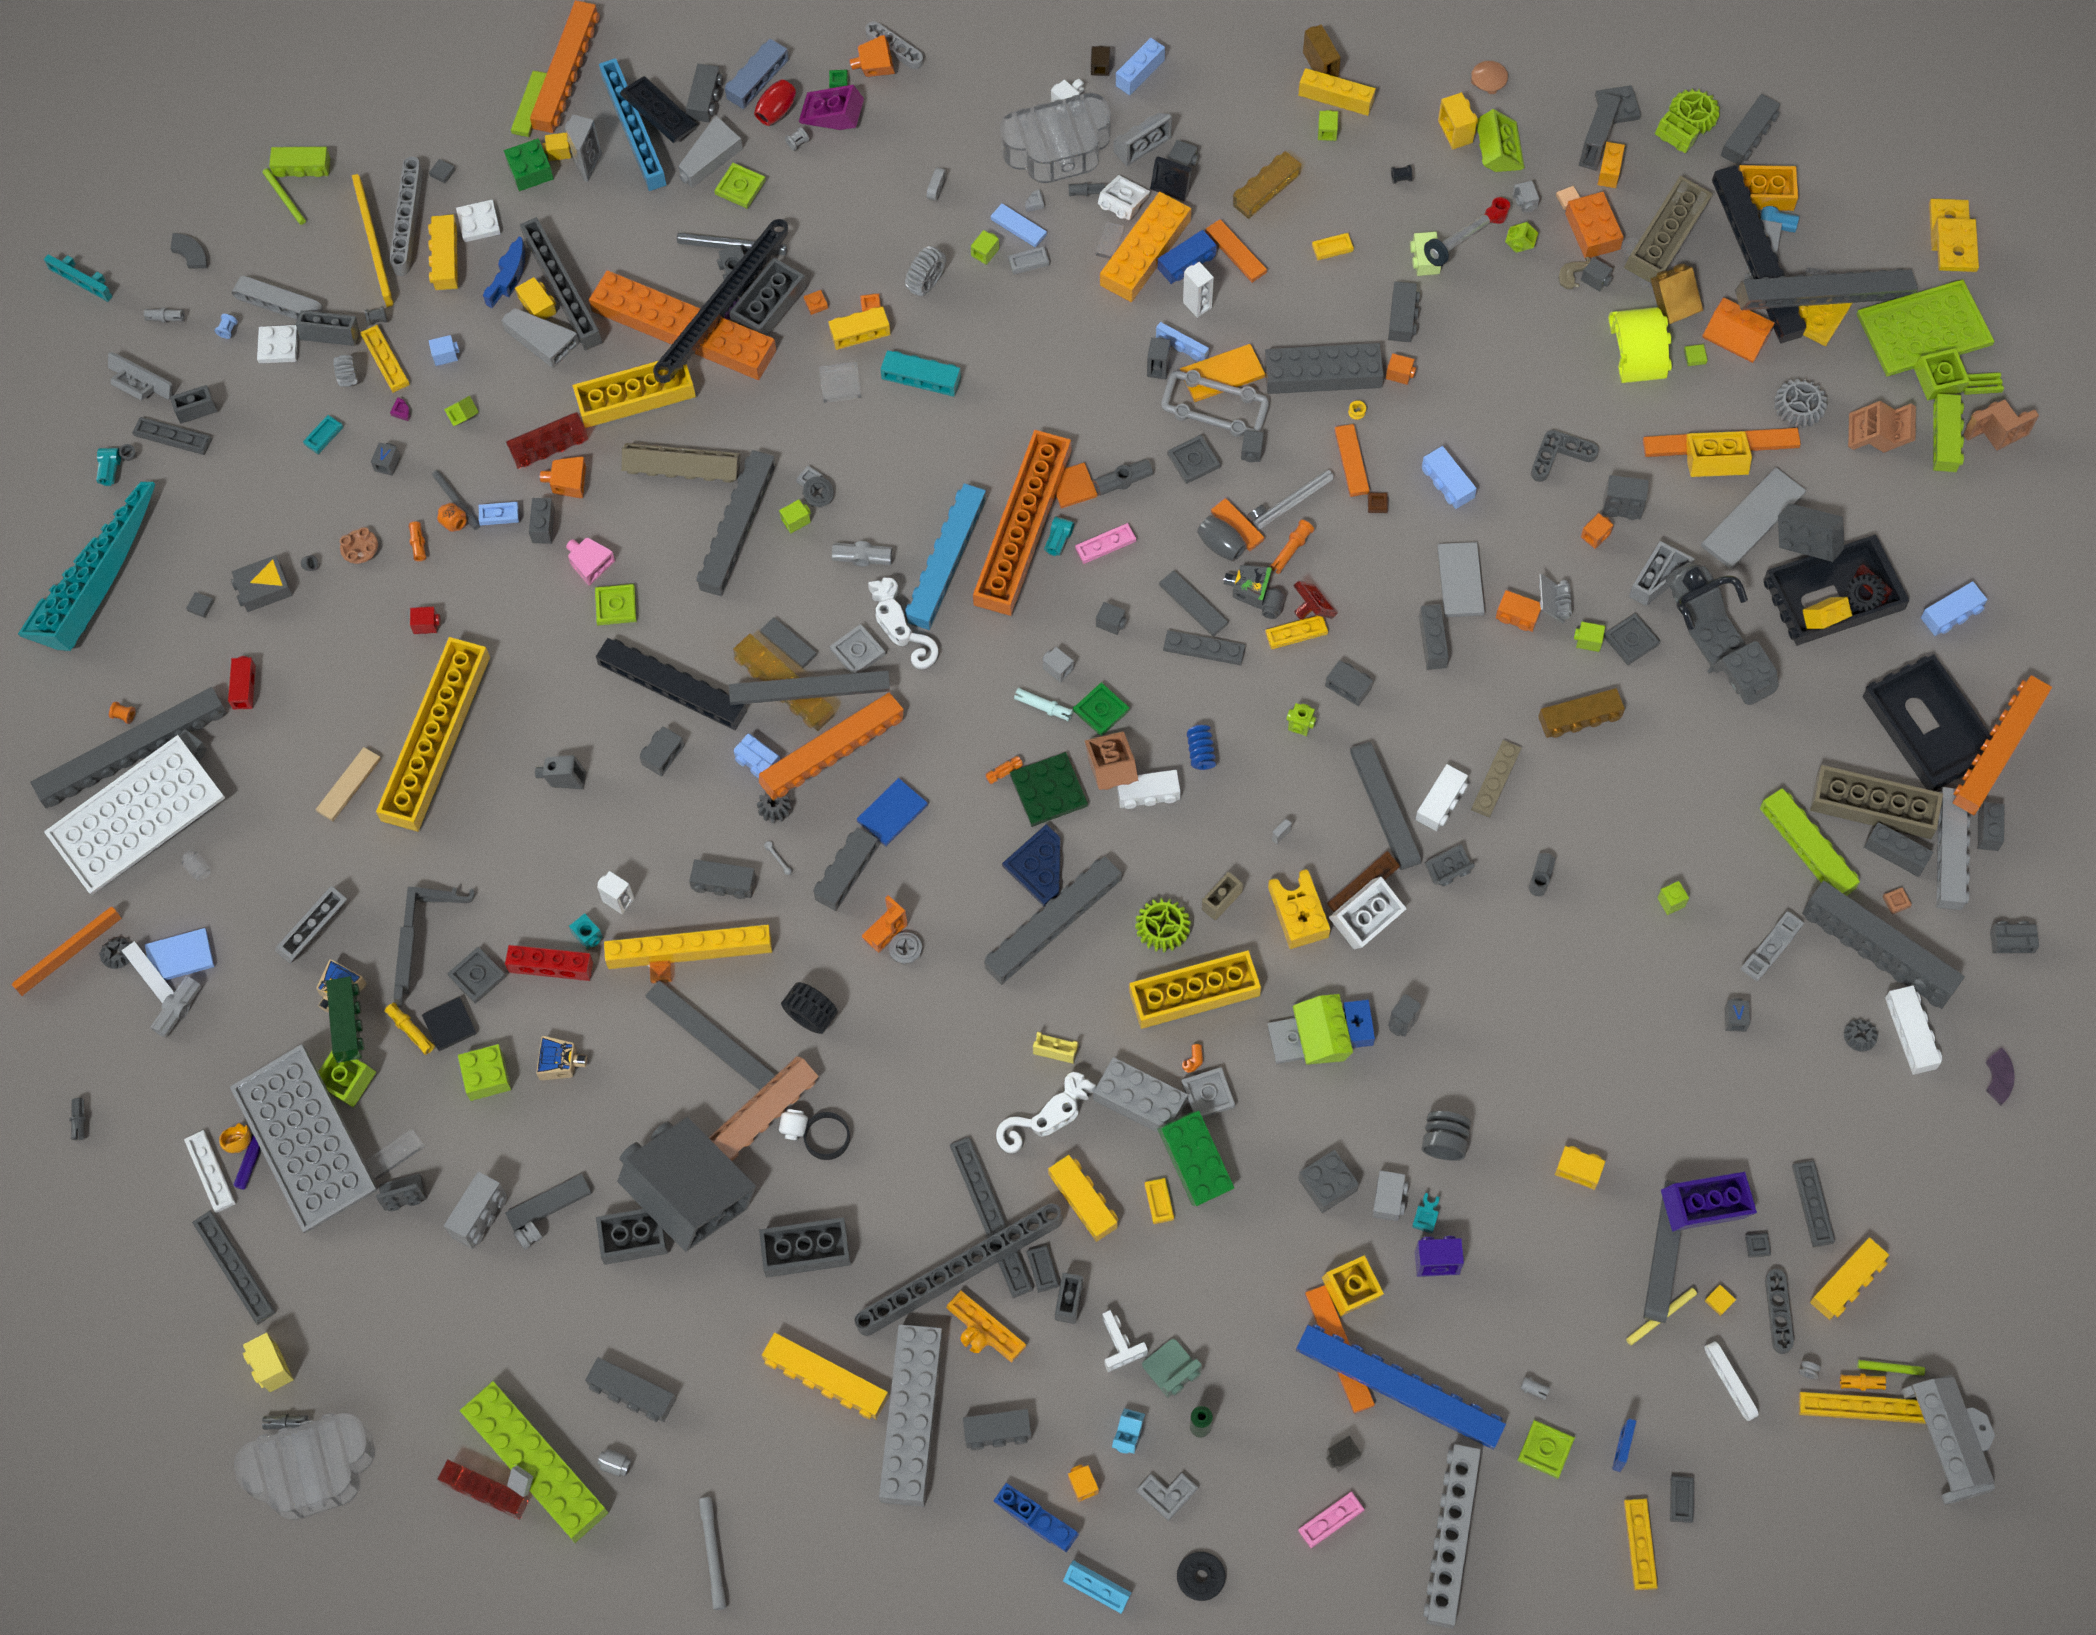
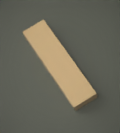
[315,747,381,822]

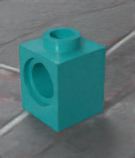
[569,913,603,950]

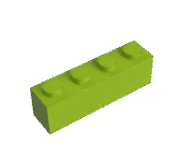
[1933,393,1964,472]

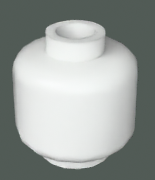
[779,1109,808,1140]

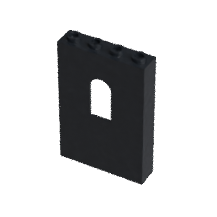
[1763,535,1910,646]
[1862,654,1992,791]

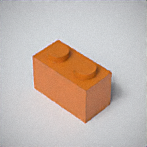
[1496,590,1541,632]

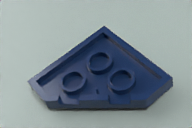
[1002,824,1060,907]

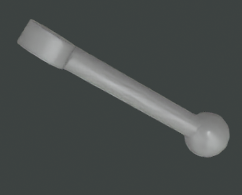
[764,841,792,875]

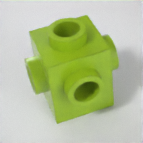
[1505,222,1538,253]
[1286,703,1317,736]

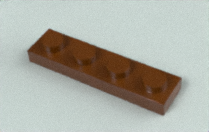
[1327,851,1400,912]

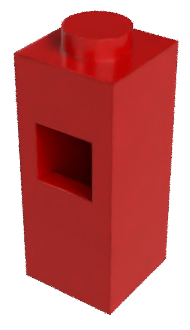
[228,656,256,710]

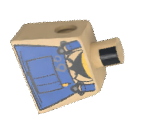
[316,959,367,1012]
[536,1036,587,1080]

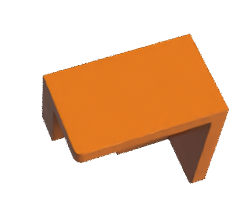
[862,895,908,953]

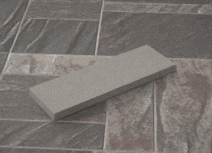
[1701,467,1807,570]

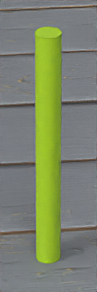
[262,168,306,225]

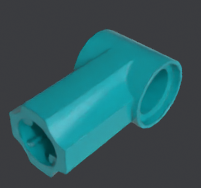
[96,448,121,486]
[1044,516,1075,556]

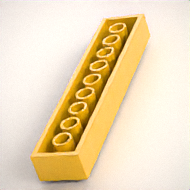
[376,637,490,832]

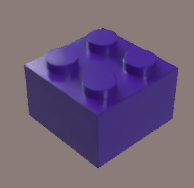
[1415,1236,1464,1277]

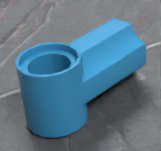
[1760,206,1799,233]

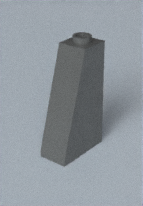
[1579,93,1621,171]

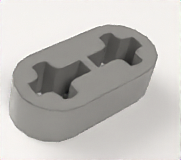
[927,167,946,201]

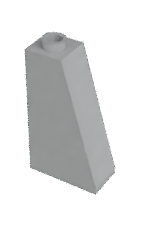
[678,116,743,188]
[501,308,579,368]

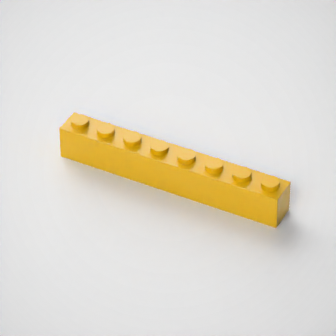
[604,925,772,969]

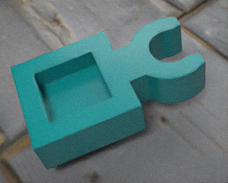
[1412,1193,1439,1234]

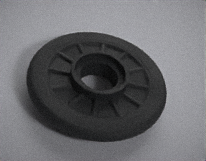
[1177,1552,1226,1601]

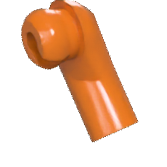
[1182,1044,1203,1073]

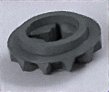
[802,477,833,508]
[99,937,130,969]
[1844,1018,1879,1052]

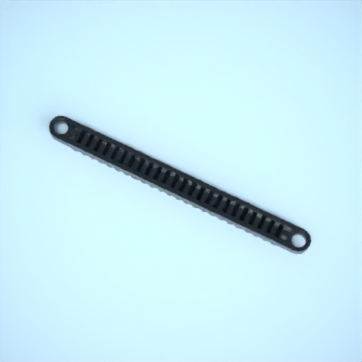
[653,219,788,383]

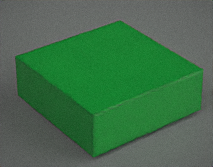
[829,70,848,88]

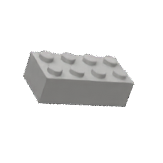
[1093,1057,1188,1133]

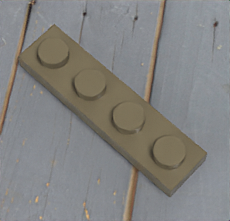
[1471,740,1521,818]

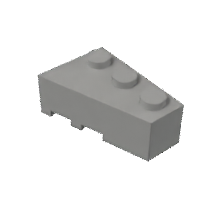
[1629,541,1695,606]

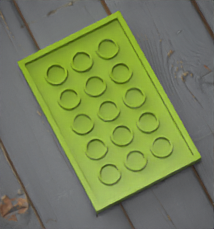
[1856,279,1995,377]

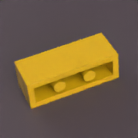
[828,307,890,350]

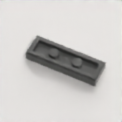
[760,617,817,669]

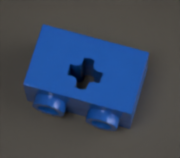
[1343,1000,1375,1048]

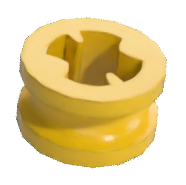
[1348,400,1366,420]

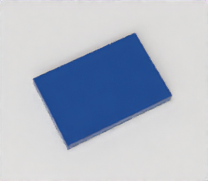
[857,778,928,846]

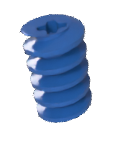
[1187,725,1216,770]

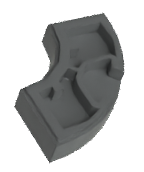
[170,233,207,268]

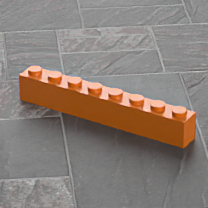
[530,0,600,133]
[1953,675,2052,815]
[759,692,904,800]

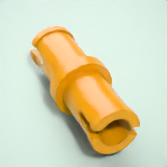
[1840,1373,1886,1391]

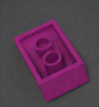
[799,85,864,130]

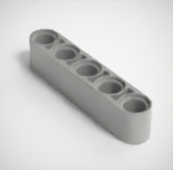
[232,276,323,319]

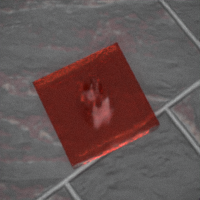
[1293,581,1338,620]

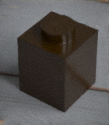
[1091,46,1110,76]

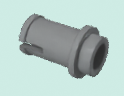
[1520,1377,1550,1400]

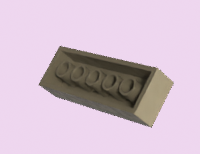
[1624,176,1713,284]
[1810,765,1943,839]

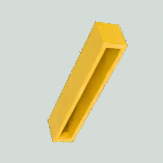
[762,1332,889,1420]

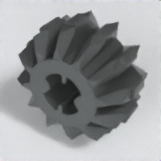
[757,791,792,824]

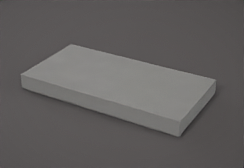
[1437,542,1484,617]

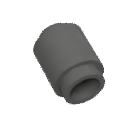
[1261,588,1285,619]

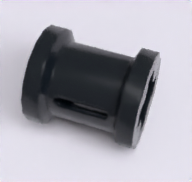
[1391,165,1413,184]

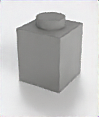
[1043,647,1074,683]

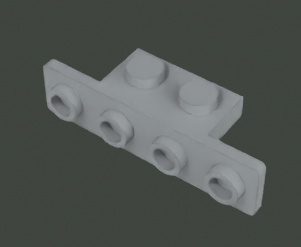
[108,351,172,400]

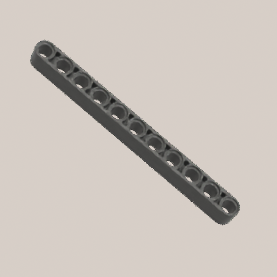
[854,1203,1063,1336]

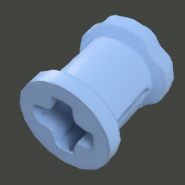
[214,314,238,339]

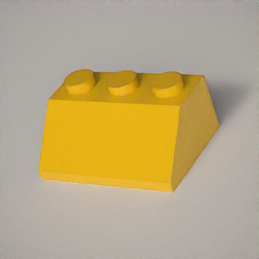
[1687,431,1752,477]

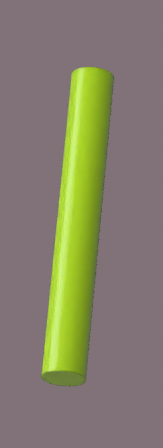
[1857,1360,1925,1376]

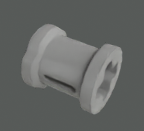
[785,127,809,151]

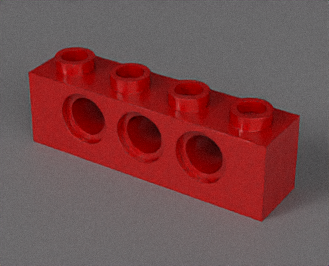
[505,945,593,981]

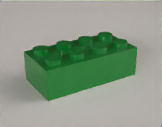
[1157,1111,1234,1206]

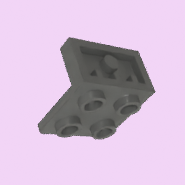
[376,1174,426,1211]

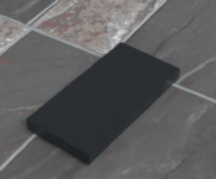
[620,76,698,144]

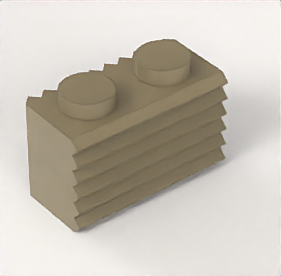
[1202,872,1243,920]

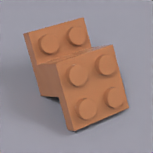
[1963,400,2039,451]
[1848,401,1916,453]

